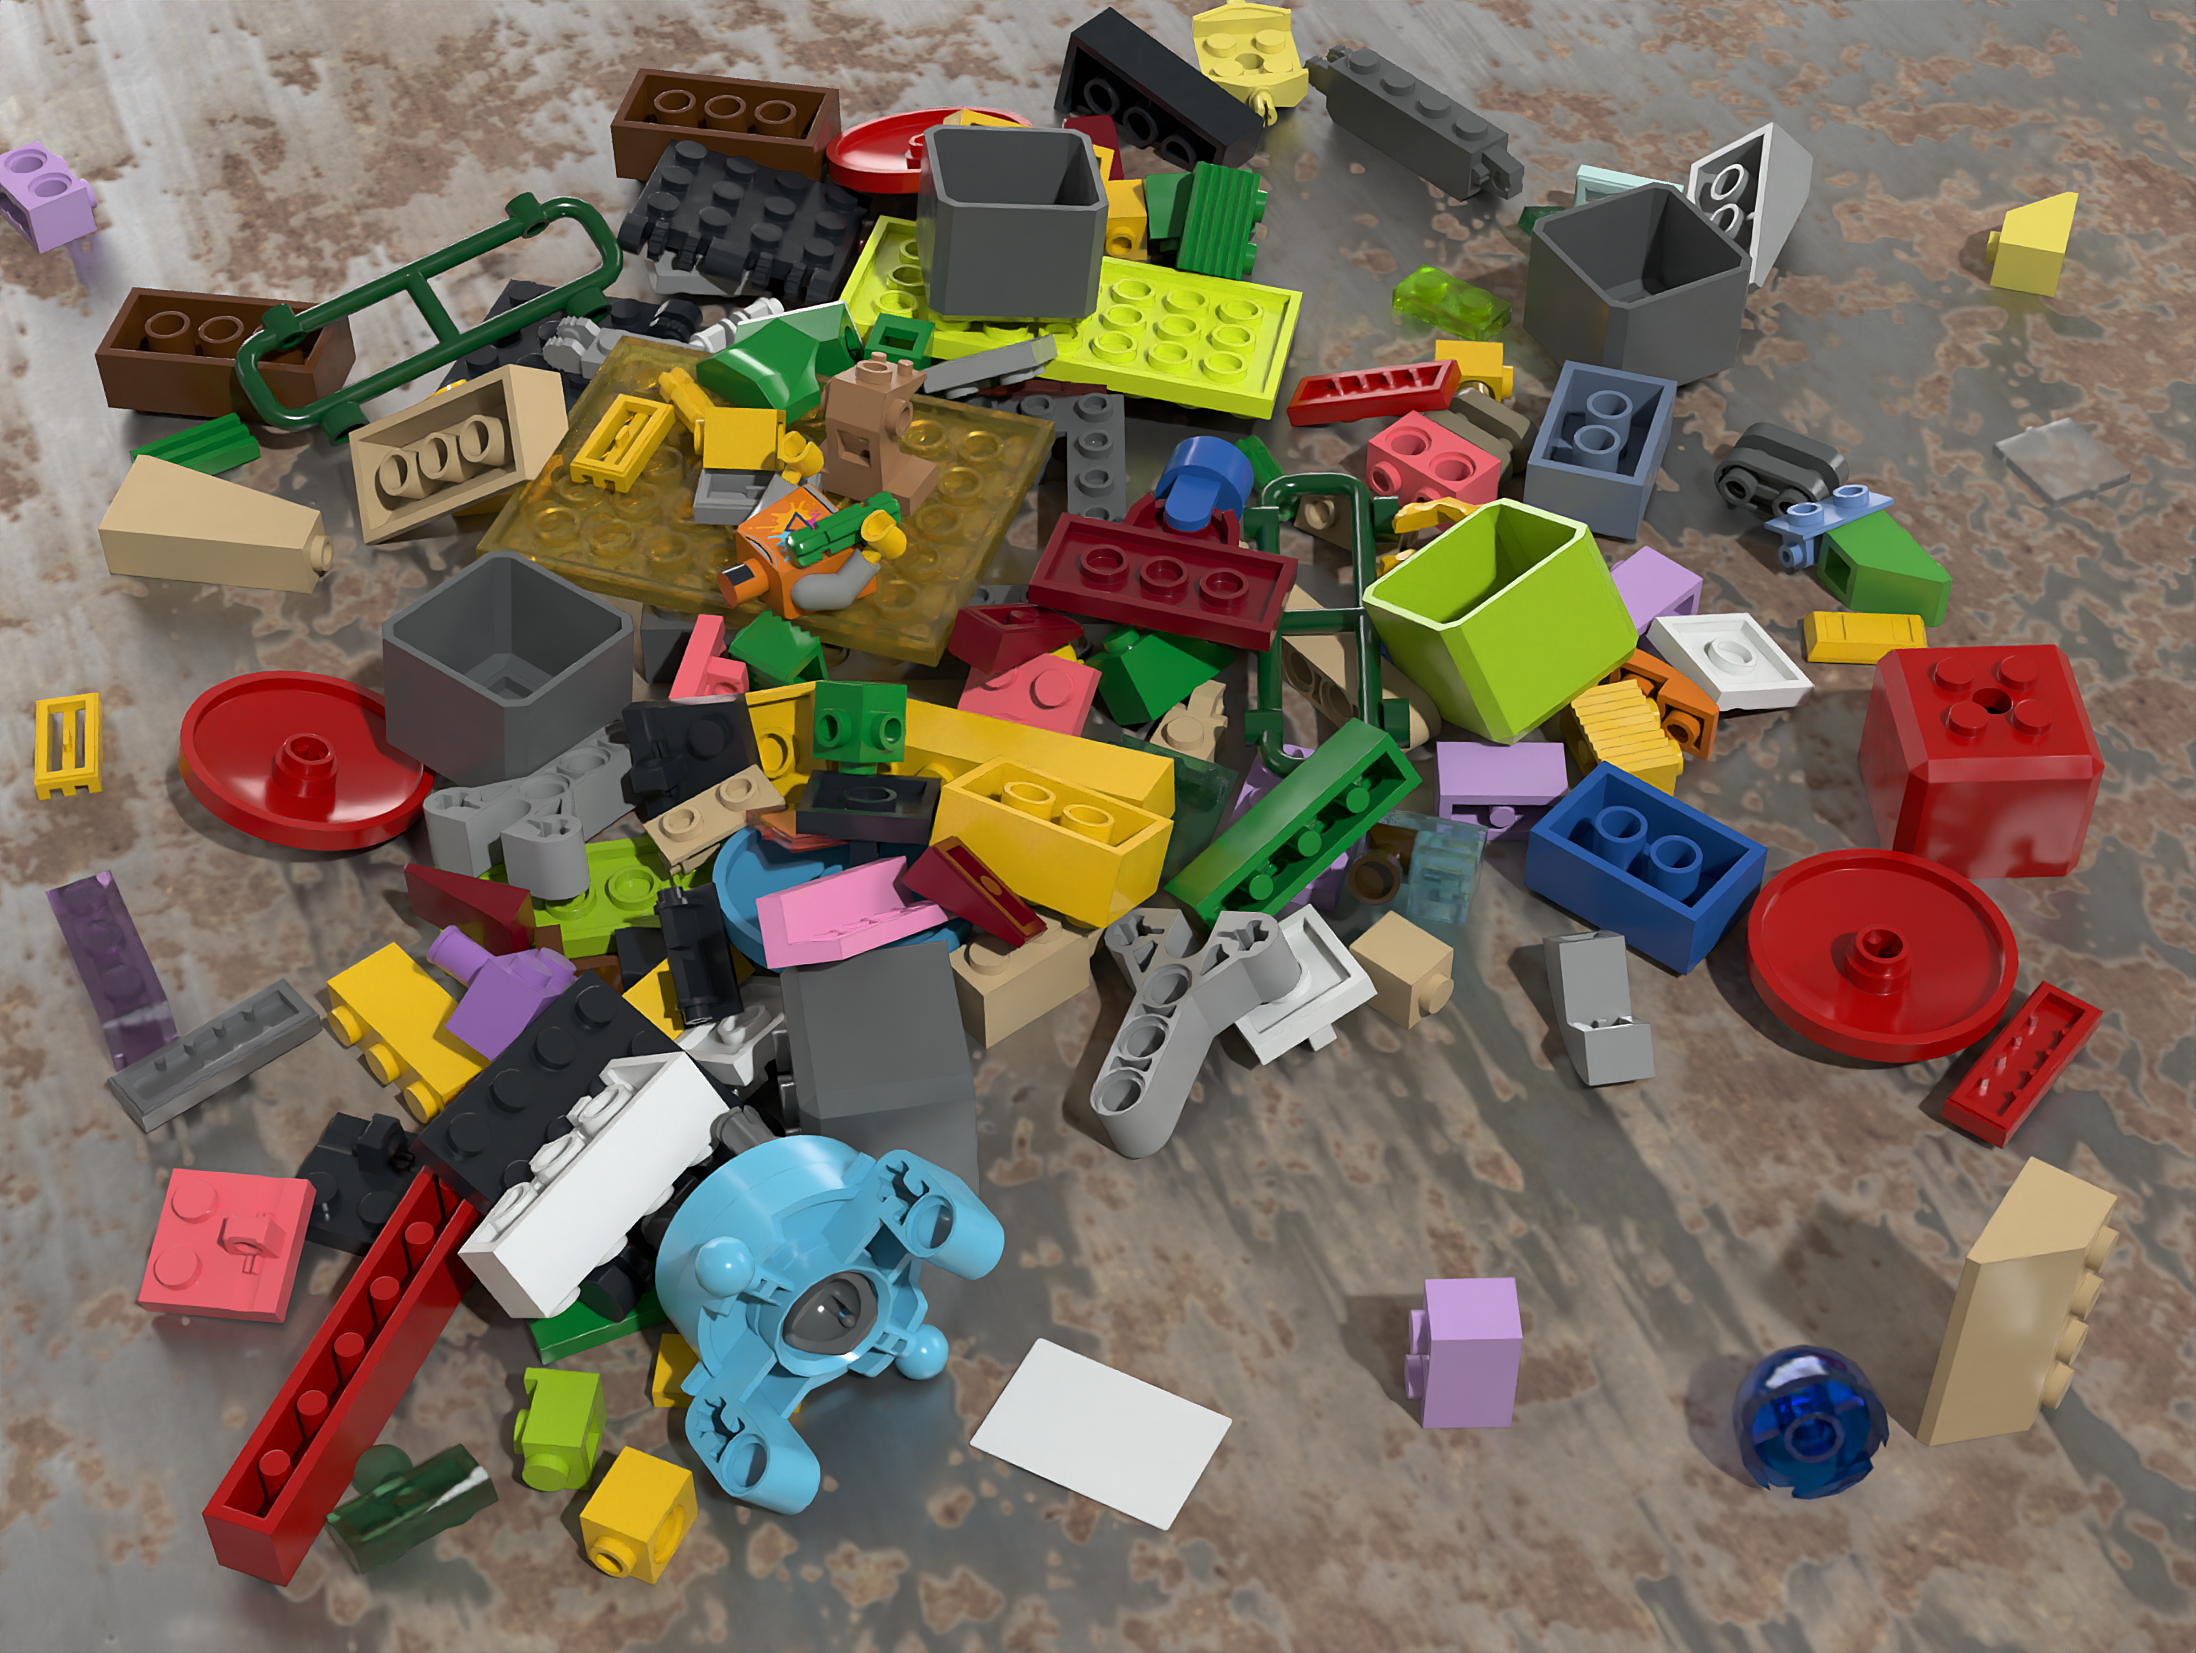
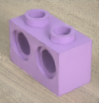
[0,140,97,254]

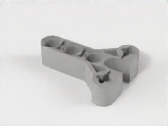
[423,720,644,900]
[1090,908,1301,1159]

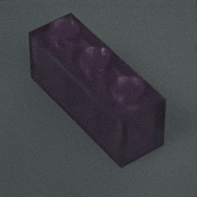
[45,870,179,1073]

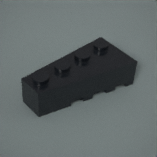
[1053,7,1265,172]

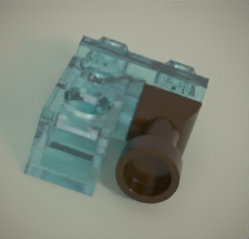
[1347,808,1489,926]

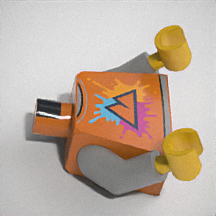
[718,431,907,620]

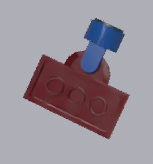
[1028,436,1298,652]

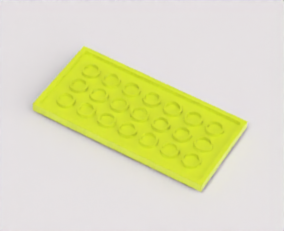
[838,215,1303,420]

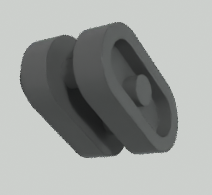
[1714,422,1849,520]

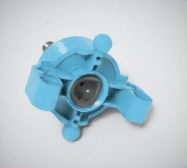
[641,1105,1005,1515]

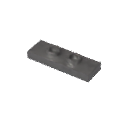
[107,978,323,1133]

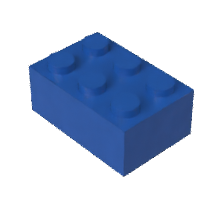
[1524,760,1768,976]

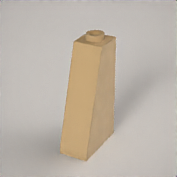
[98,454,334,594]

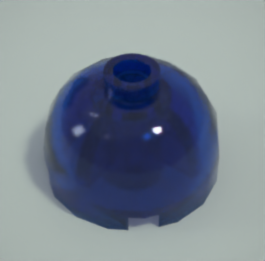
[1732,1344,1890,1500]

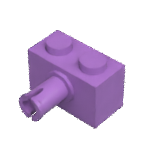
[427,925,578,1062]

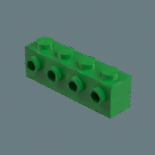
[1163,717,1423,940]

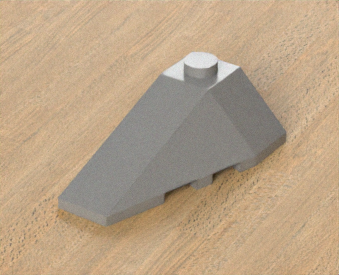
[1687,121,1813,295]

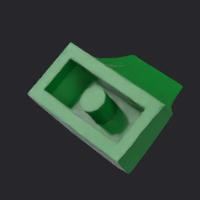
[696,317,821,427]

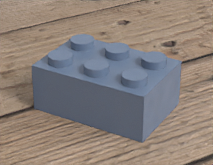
[1523,360,1678,540]

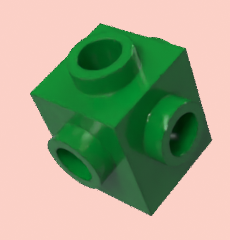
[812,681,907,775]

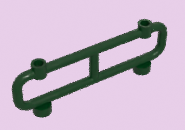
[235,192,623,447]
[1243,472,1410,780]

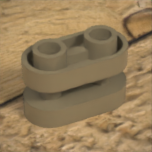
[1423,387,1539,487]

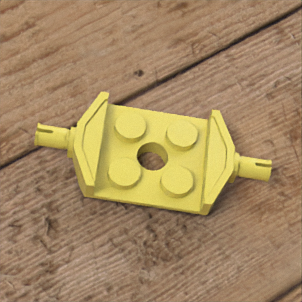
[1192,0,1309,127]

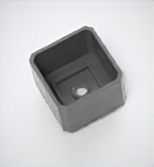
[915,124,1109,323]
[1523,182,1753,387]
[382,550,634,788]
[772,940,980,1200]

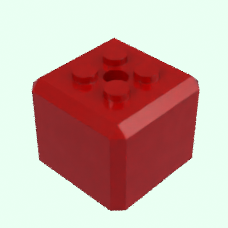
[1857,644,2105,879]

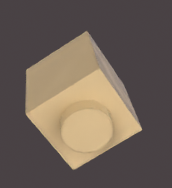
[1349,910,1454,1030]

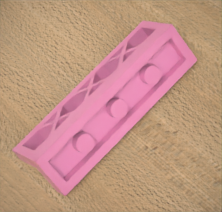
[756,855,960,969]

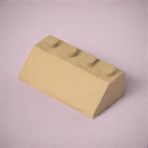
[348,364,569,545]
[1916,1156,2120,1446]

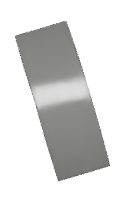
[1543,930,1656,1086]

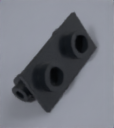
[653,882,744,1030]

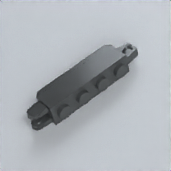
[1302,44,1524,202]

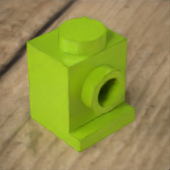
[514,1367,608,1492]

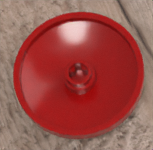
[826,106,1033,195]
[177,670,436,851]
[1744,848,2019,1062]

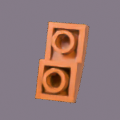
[1609,648,1720,760]

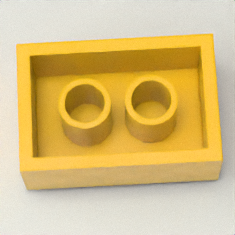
[929,754,1174,929]

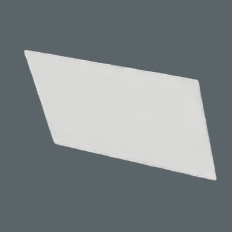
[970,1338,1232,1531]

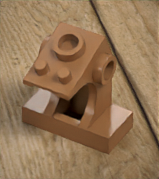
[818,352,939,517]

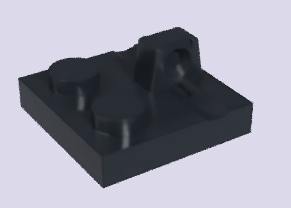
[621,693,765,821]
[796,770,942,868]
[295,1112,425,1258]

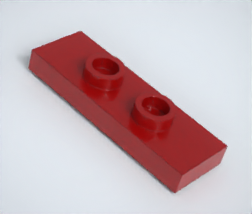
[1286,359,1462,427]
[1941,980,2103,1149]

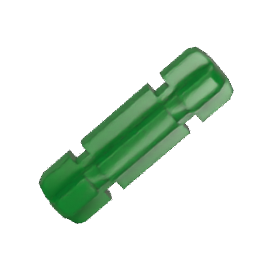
[1234,435,1302,522]
[785,491,902,568]

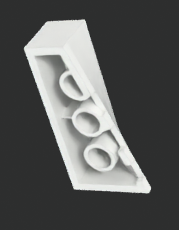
[458,1051,730,1318]

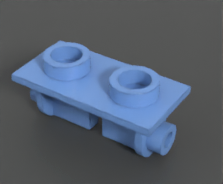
[1764,484,1894,570]

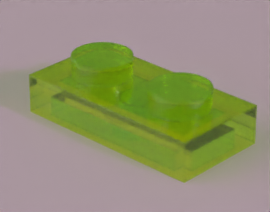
[1392,264,1513,342]

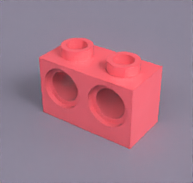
[1365,410,1501,532]

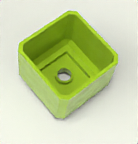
[1361,498,1639,745]

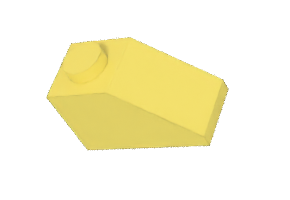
[1984,192,2079,298]

